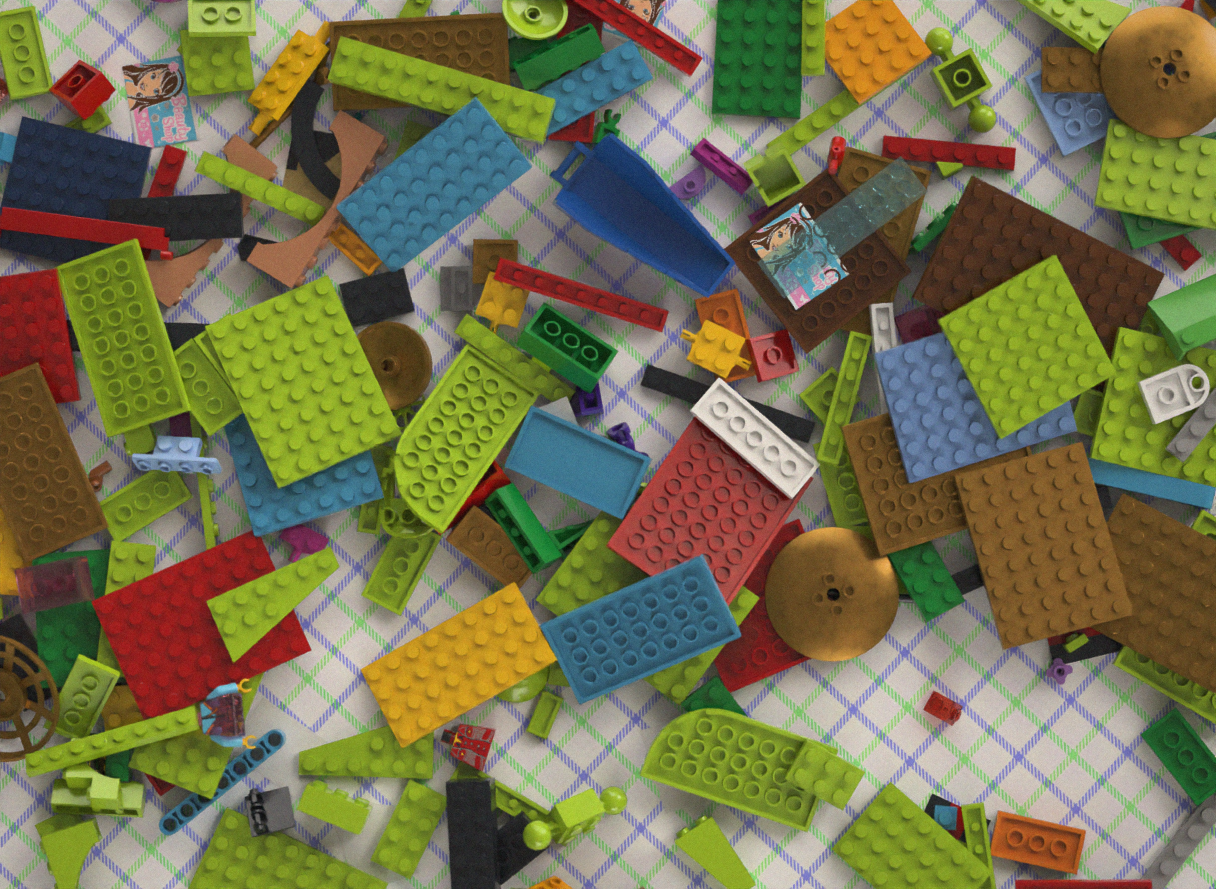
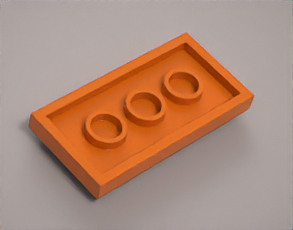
[694,288,756,383]
[990,810,1086,874]

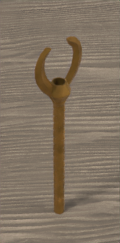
[249,41,331,149]

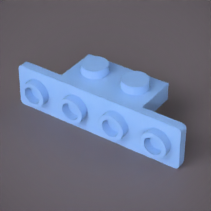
[131,436,222,475]

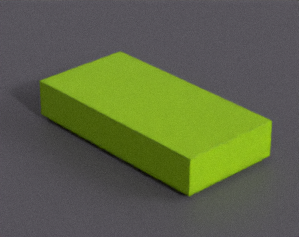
[526,690,564,740]

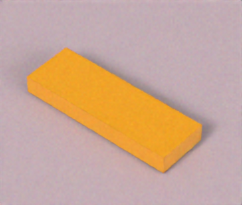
[328,222,383,276]

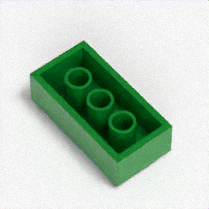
[516,302,618,394]

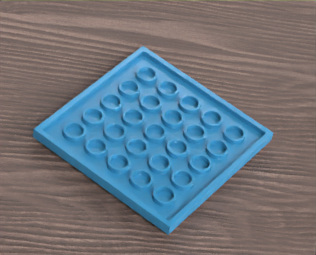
[224,413,384,538]

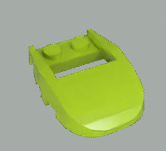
[380,450,434,538]

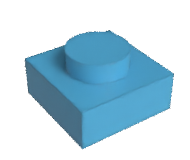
[933,805,958,830]

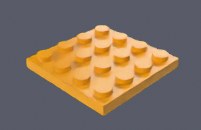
[825,0,932,105]

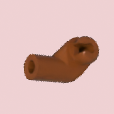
[89,460,113,492]

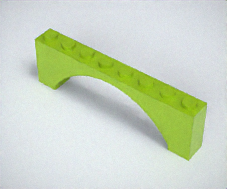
[39,817,103,889]

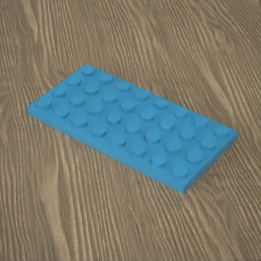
[336,97,532,272]
[541,554,741,704]

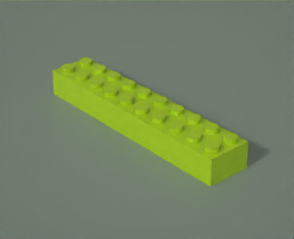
[328,36,556,145]

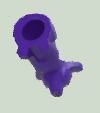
[607,422,650,458]

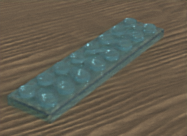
[757,156,928,299]

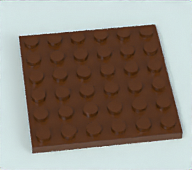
[724,168,912,354]

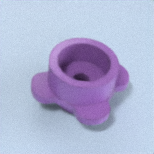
[1046,658,1073,684]

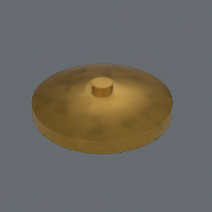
[357,321,432,411]

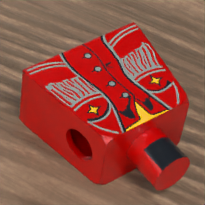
[441,724,496,771]

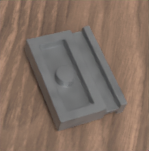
[440,266,473,311]

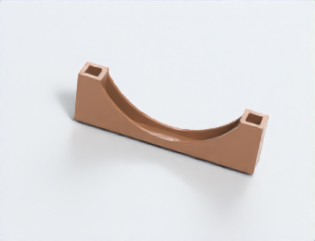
[246,110,388,290]
[144,134,278,308]

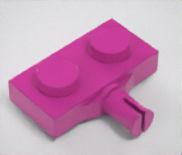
[279,524,329,563]

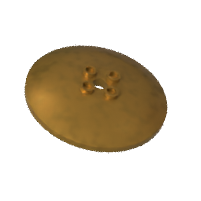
[1099,6,1216,139]
[765,527,899,661]

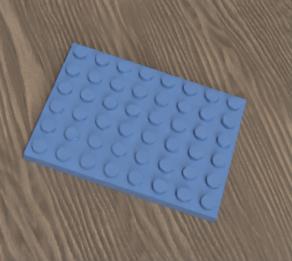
[873,332,1077,483]

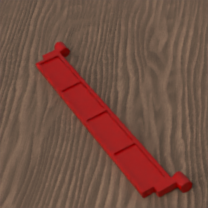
[0,207,173,261]

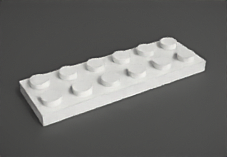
[689,378,820,499]

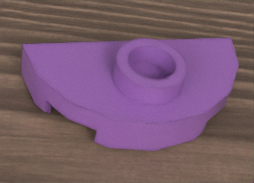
[669,164,706,199]

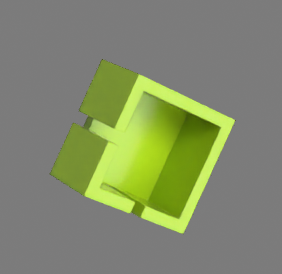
[743,141,806,207]

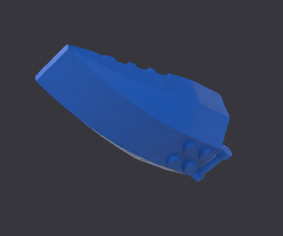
[549,133,736,298]

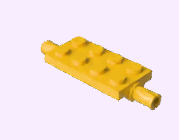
[247,20,330,136]

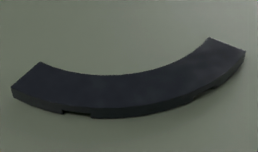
[291,78,341,200]

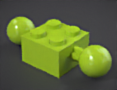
[925,27,996,133]
[523,786,627,850]

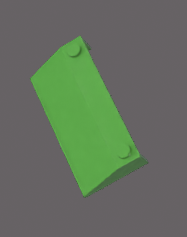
[1146,274,1216,362]

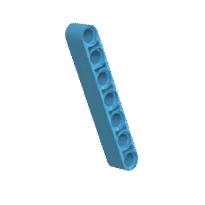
[1087,458,1216,510]
[159,729,286,835]

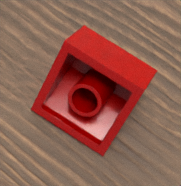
[49,60,116,120]

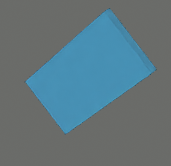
[504,405,652,520]

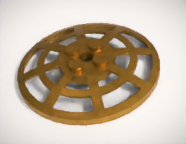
[0,636,60,762]

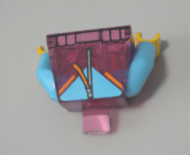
[198,679,256,749]

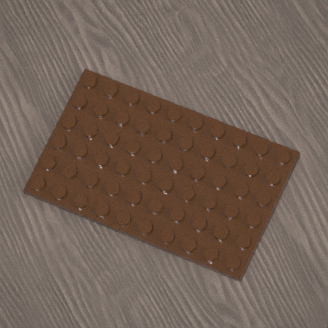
[911,176,1165,393]

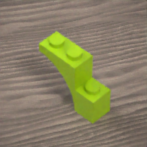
[63,738,122,810]

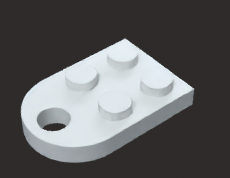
[1137,364,1210,424]

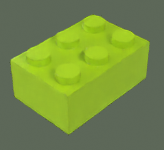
[297,780,373,835]

